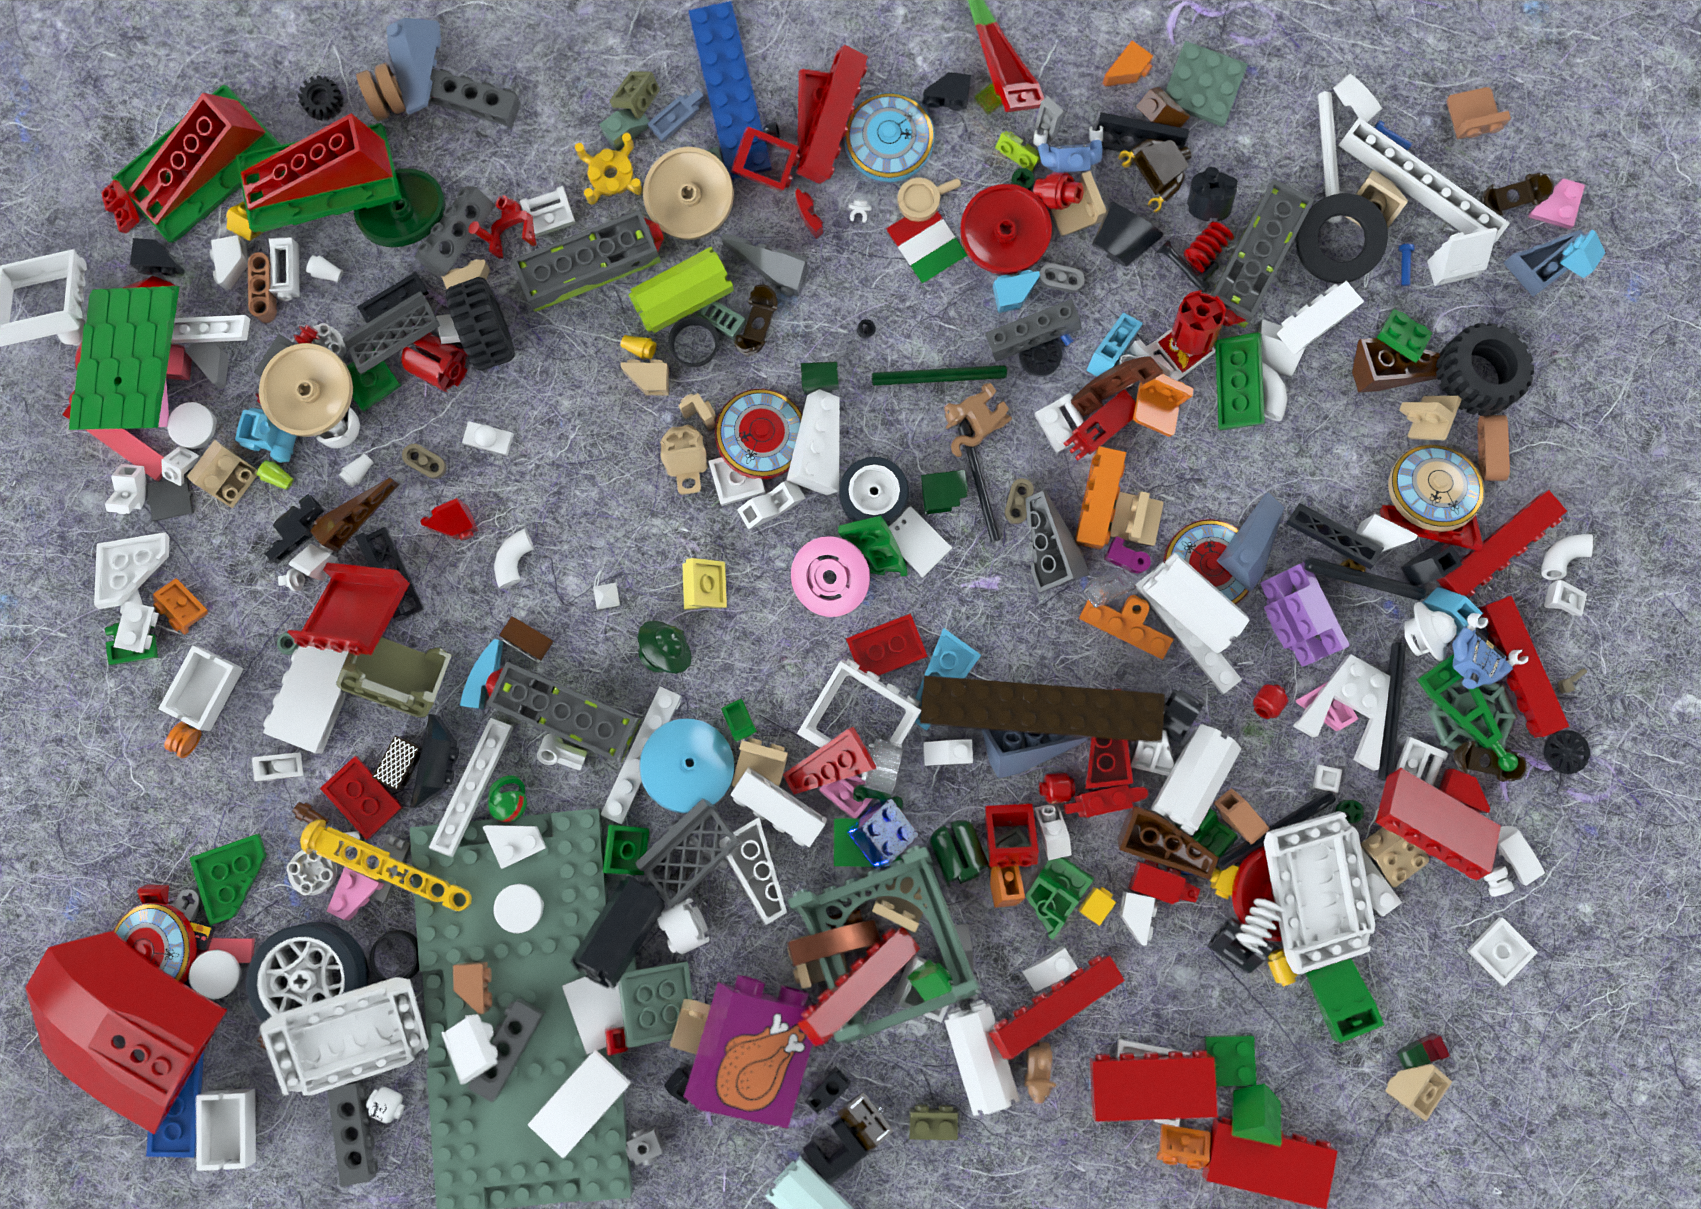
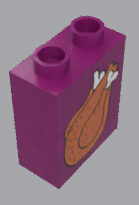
[684,975,813,1129]

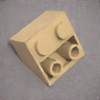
[187,440,258,508]

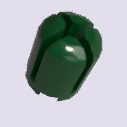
[930,820,992,887]

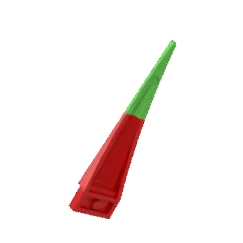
[968,0,1045,113]

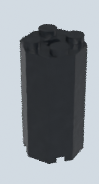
[569,875,665,989]

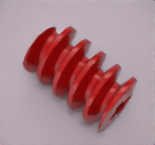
[1184,221,1234,272]

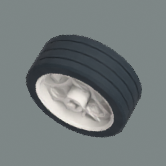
[246,922,369,1023]

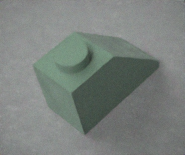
[599,108,649,151]

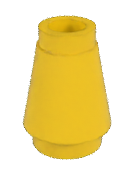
[621,335,656,360]

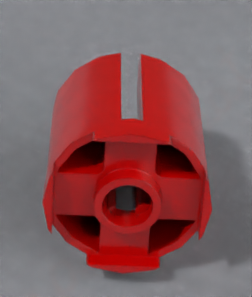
[1171,290,1226,355]
[401,333,468,392]

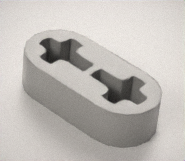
[174,889,203,922]

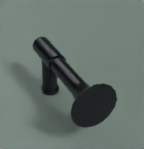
[1154,236,1219,293]

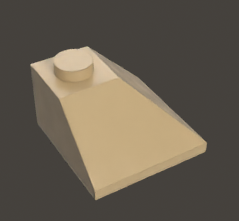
[1345,170,1408,229]
[1385,1064,1452,1121]

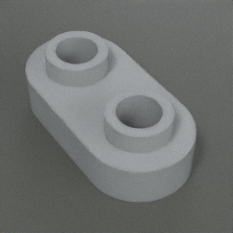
[1039,263,1085,293]

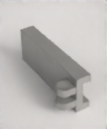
[1035,96,1064,142]
[370,834,411,903]

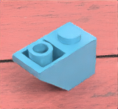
[1560,230,1606,278]
[993,270,1040,313]
[1422,587,1483,636]

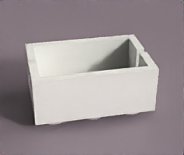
[158,646,244,731]
[196,1088,256,1171]

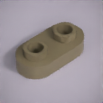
[402,444,447,479]
[1004,478,1034,525]

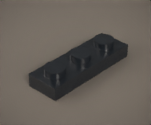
[357,272,429,323]

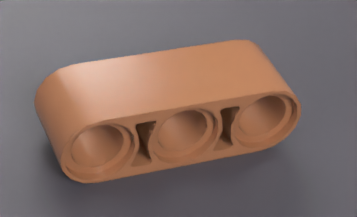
[248,252,277,323]
[1477,415,1510,481]

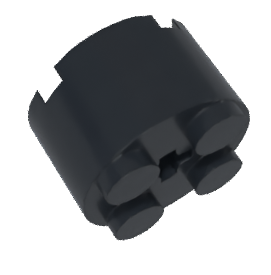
[1187,167,1238,221]
[1163,689,1205,744]

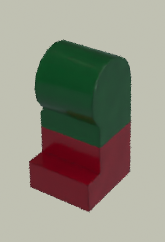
[1397,1033,1450,1070]

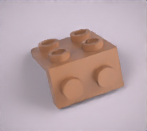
[1447,87,1511,140]

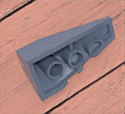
[386,18,441,115]

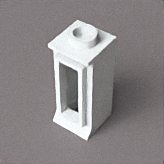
[269,237,300,301]

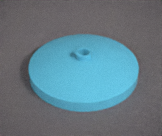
[639,719,734,813]

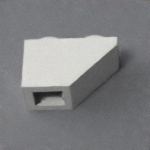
[210,235,249,290]
[1035,804,1071,860]
[1119,891,1157,946]

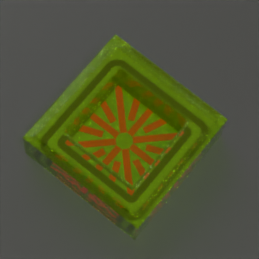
[974,83,1003,115]

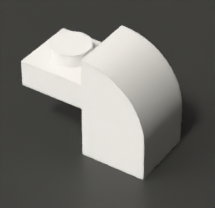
[105,464,147,514]

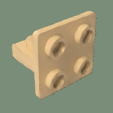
[1399,396,1462,440]
[1110,492,1164,546]

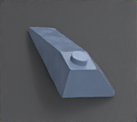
[1217,492,1284,592]
[982,729,1087,778]

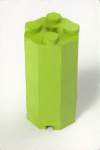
[628,247,734,333]

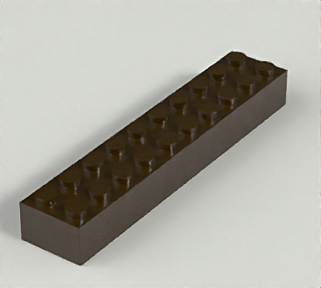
[920,676,1165,743]

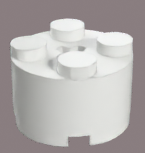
[657,898,709,954]

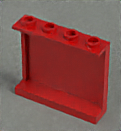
[287,562,410,656]

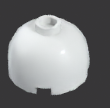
[314,406,360,448]

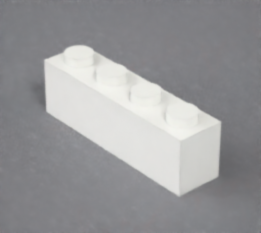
[1277,281,1364,355]
[730,767,827,847]

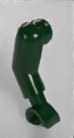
[853,785,903,814]

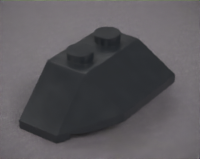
[410,714,459,808]

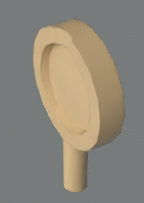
[897,177,961,222]

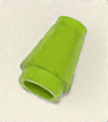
[257,460,294,490]

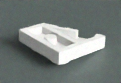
[1131,730,1175,776]
[483,825,547,869]

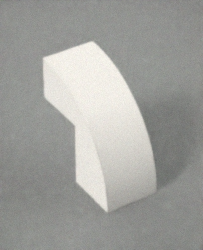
[737,481,805,529]

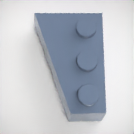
[1503,230,1585,297]

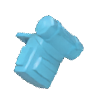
[235,408,297,463]

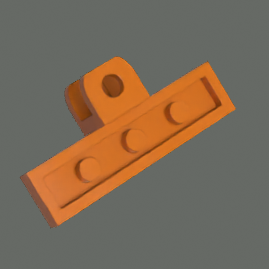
[1079,595,1174,660]

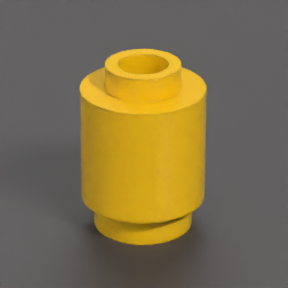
[1267,948,1298,986]

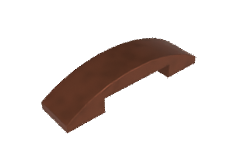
[1071,356,1163,417]
[787,920,881,966]

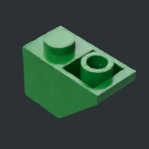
[907,959,952,1001]

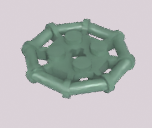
[1428,677,1517,750]

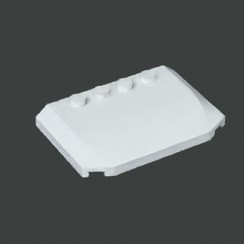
[1264,811,1375,974]
[260,977,429,1095]

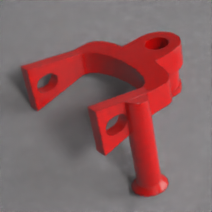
[468,195,537,259]

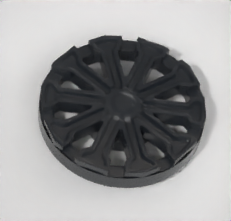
[1019,339,1062,377]
[1544,730,1591,774]

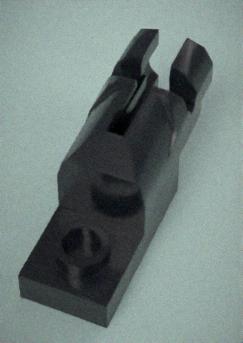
[265,494,324,564]

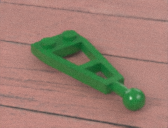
[1416,652,1518,772]

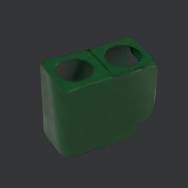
[801,361,839,395]
[921,470,969,515]

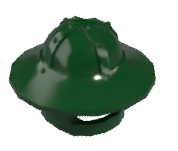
[637,620,692,674]

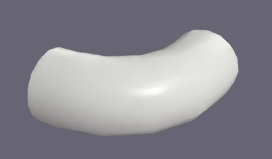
[1262,362,1287,421]
[494,529,534,589]
[1541,534,1593,580]

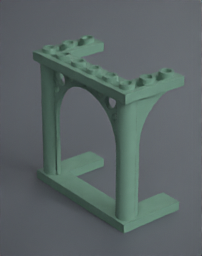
[788,845,982,1044]

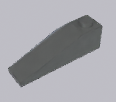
[721,233,808,297]
[1025,490,1090,593]

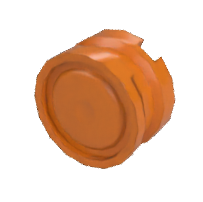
[164,721,202,758]

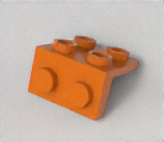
[1133,374,1194,437]

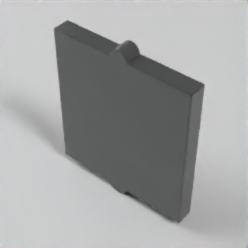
[146,476,194,521]

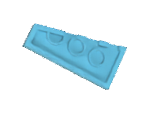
[915,628,981,731]

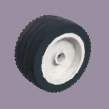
[839,457,909,525]

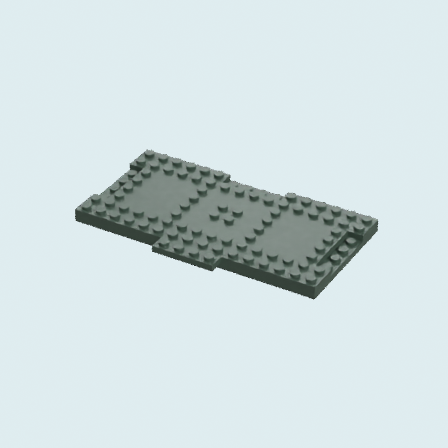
[410,808,643,1209]

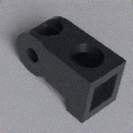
[805,1066,851,1115]

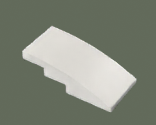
[528,1049,631,1158]

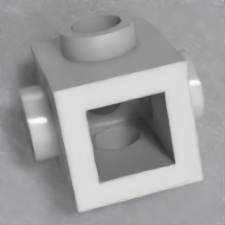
[625,1126,666,1166]

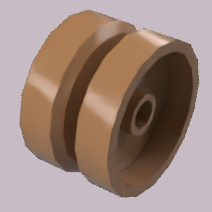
[356,62,406,122]

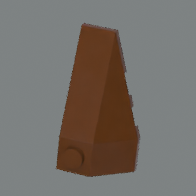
[1352,338,1440,393]
[310,477,400,552]
[1117,806,1219,879]

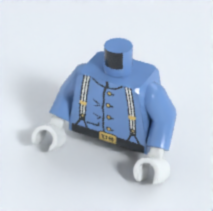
[1033,126,1103,172]
[1452,613,1528,689]

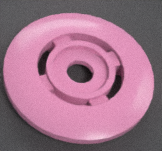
[791,536,870,617]

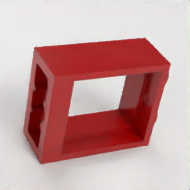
[730,126,800,192]
[984,804,1039,868]

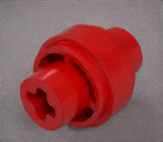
[1033,172,1084,210]

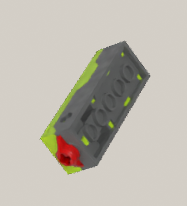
[1211,178,1315,328]
[512,210,664,312]
[486,661,641,763]

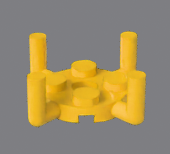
[575,133,643,205]

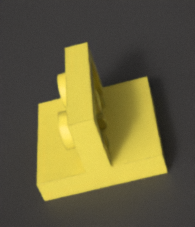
[682,558,727,610]

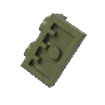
[609,71,660,118]
[909,1104,959,1140]

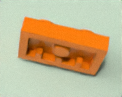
[153,578,208,635]
[1156,1124,1211,1169]

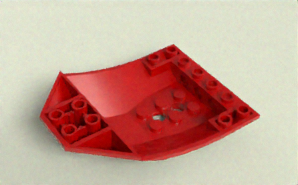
[25,930,227,1134]

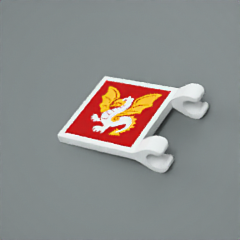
[1146,328,1216,381]

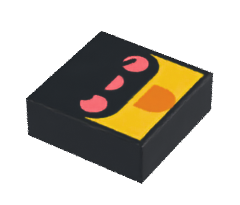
[190,921,215,950]

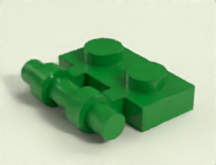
[105,622,158,666]

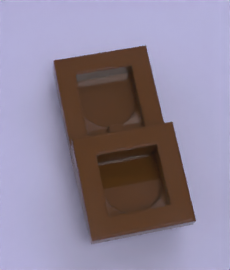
[499,616,554,661]

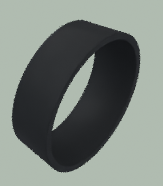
[668,316,718,367]
[369,930,419,981]

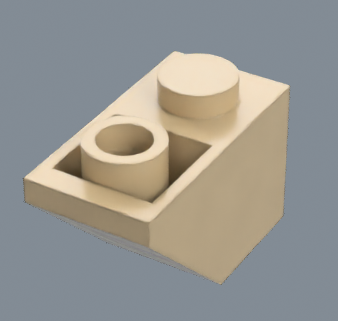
[442,259,490,289]
[621,359,669,396]

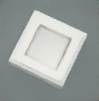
[1313,765,1342,793]

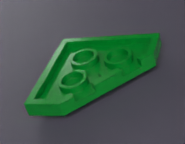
[189,834,267,925]

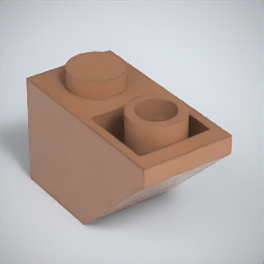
[1214,788,1270,844]
[453,962,492,1014]

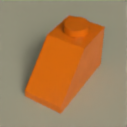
[1102,41,1153,86]
[990,866,1025,908]

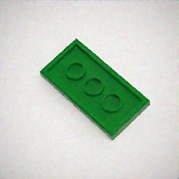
[1215,332,1265,431]

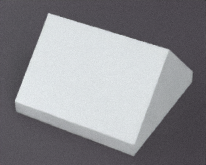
[1258,319,1305,377]

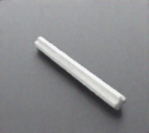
[1318,91,1342,223]

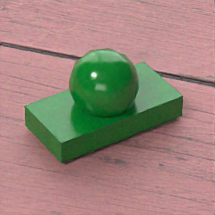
[721,698,757,742]

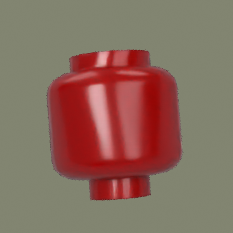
[1252,684,1288,719]
[1039,772,1075,804]

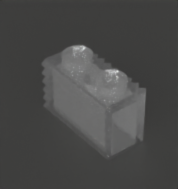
[862,739,905,794]

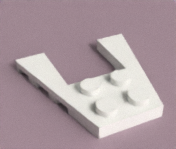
[1293,654,1390,771]

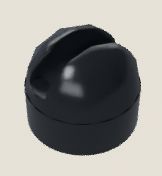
[762,122,780,139]
[857,319,876,339]

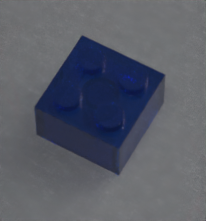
[847,798,919,869]

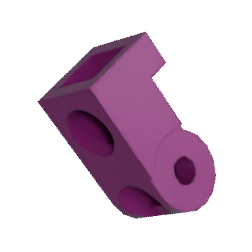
[1104,536,1151,574]

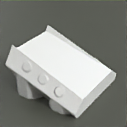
[441,1014,498,1084]

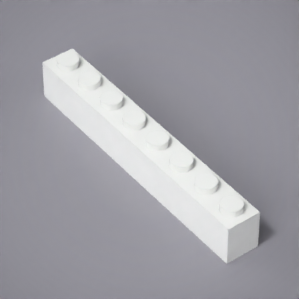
[1338,118,1510,243]

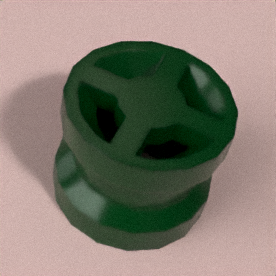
[1010,168,1034,191]
[1335,800,1364,823]

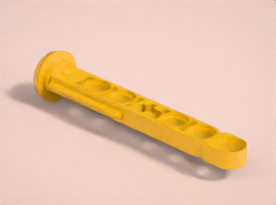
[300,819,472,911]

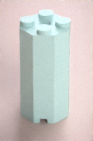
[765,1156,853,1209]

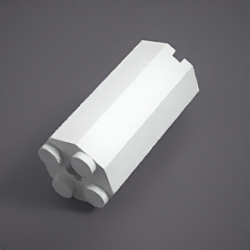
[1142,552,1250,654]
[1151,724,1242,835]
[944,1000,1020,1115]

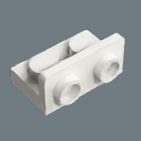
[114,601,159,653]

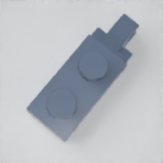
[647,89,705,143]

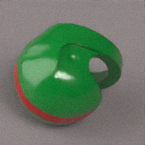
[488,775,527,823]

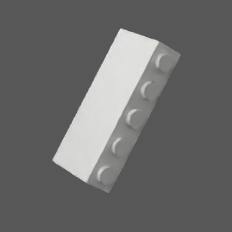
[263,646,348,754]

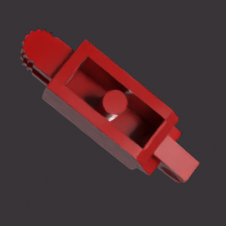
[1064,784,1149,818]

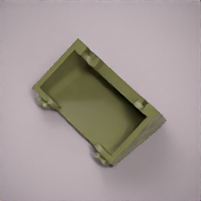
[336,637,452,718]

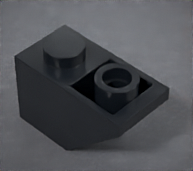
[922,72,971,111]
[130,238,185,277]
[1401,542,1463,586]

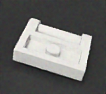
[520,186,576,238]
[1034,393,1092,453]
[1394,737,1448,786]

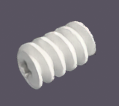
[1236,899,1285,954]

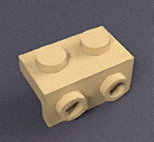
[678,393,717,431]

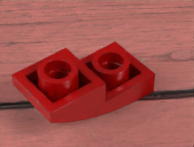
[101,180,140,234]
[795,188,823,239]

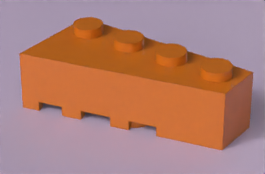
[1074,446,1126,550]

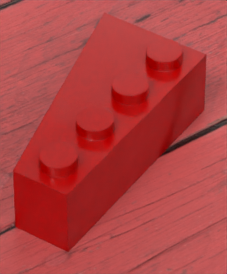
[1085,689,1133,789]

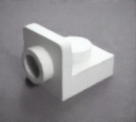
[162,446,200,486]

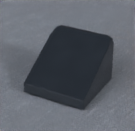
[664,1067,690,1105]

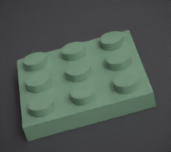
[1165,41,1248,127]
[618,961,693,1047]

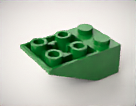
[1305,958,1385,1043]

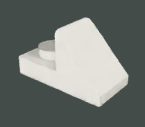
[1544,580,1587,616]
[252,752,303,781]

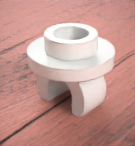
[849,199,871,223]
[278,568,305,591]

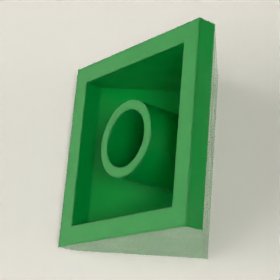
[603,824,650,876]
[1232,1083,1282,1146]

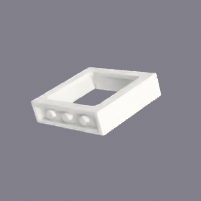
[0,249,87,347]
[797,659,922,783]

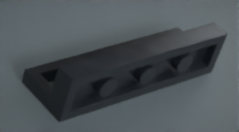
[1096,112,1189,152]
[1286,503,1384,570]
[355,527,425,621]

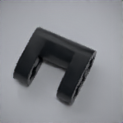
[1208,917,1273,974]
[803,1117,869,1185]

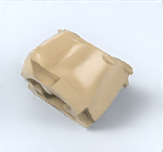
[660,425,708,495]

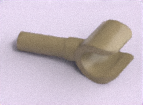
[1558,668,1587,694]

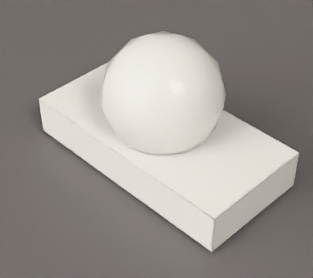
[462,421,514,456]

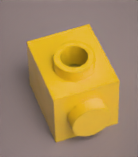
[226,201,264,241]
[1209,865,1239,900]
[1077,887,1116,926]

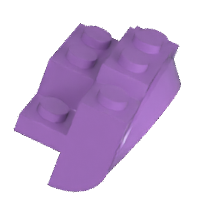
[1260,562,1350,667]

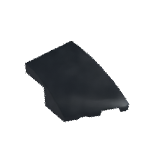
[1092,202,1164,267]

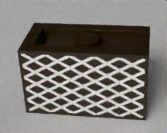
[372,735,422,790]

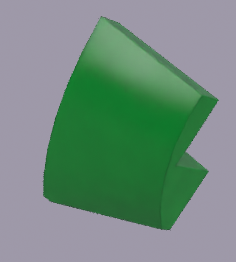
[838,516,908,576]
[1177,808,1238,858]
[834,818,902,867]
[1025,857,1094,940]

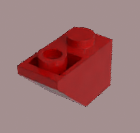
[1438,769,1490,813]

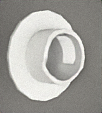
[1405,602,1457,661]

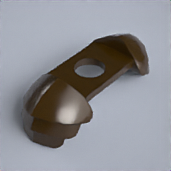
[1480,173,1554,216]
[734,284,778,357]
[1453,741,1527,782]

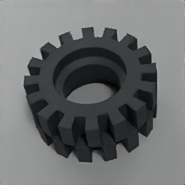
[298,75,344,121]

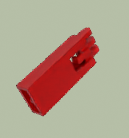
[1063,389,1136,461]

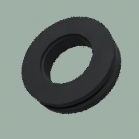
[1296,193,1388,284]

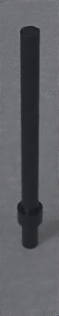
[958,417,1000,543]

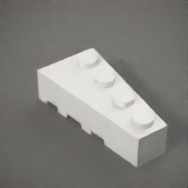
[786,389,839,495]
[719,817,787,925]

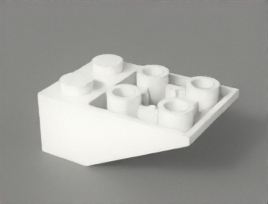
[1427,227,1497,286]

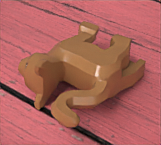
[944,383,1012,457]
[1024,1041,1056,1104]

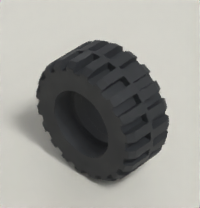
[445,277,515,371]
[1436,323,1534,416]

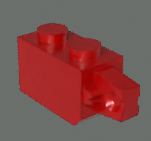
[1128,859,1200,904]

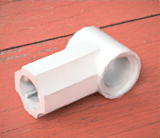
[537,734,587,771]

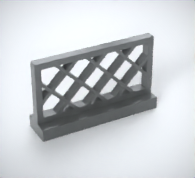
[342,291,441,374]
[635,799,741,908]

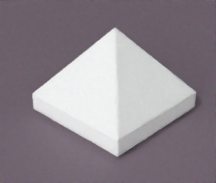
[593,583,620,610]

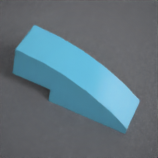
[460,639,504,710]

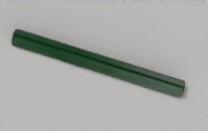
[871,365,1007,386]

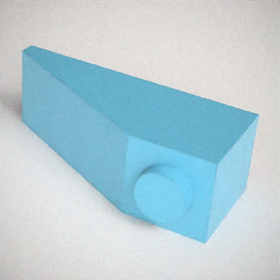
[1086,312,1143,376]

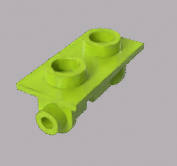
[995,130,1041,172]

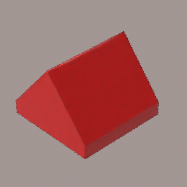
[137,885,169,904]
[605,1026,628,1055]

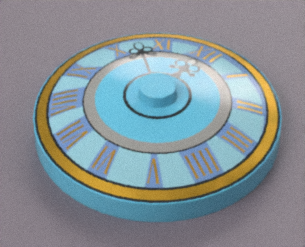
[844,93,934,182]

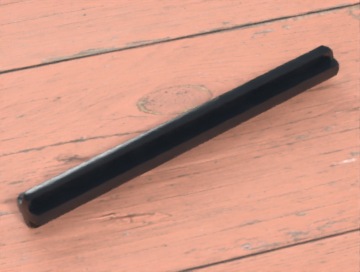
[1304,557,1426,601]
[1378,642,1406,781]
[1217,791,1336,870]

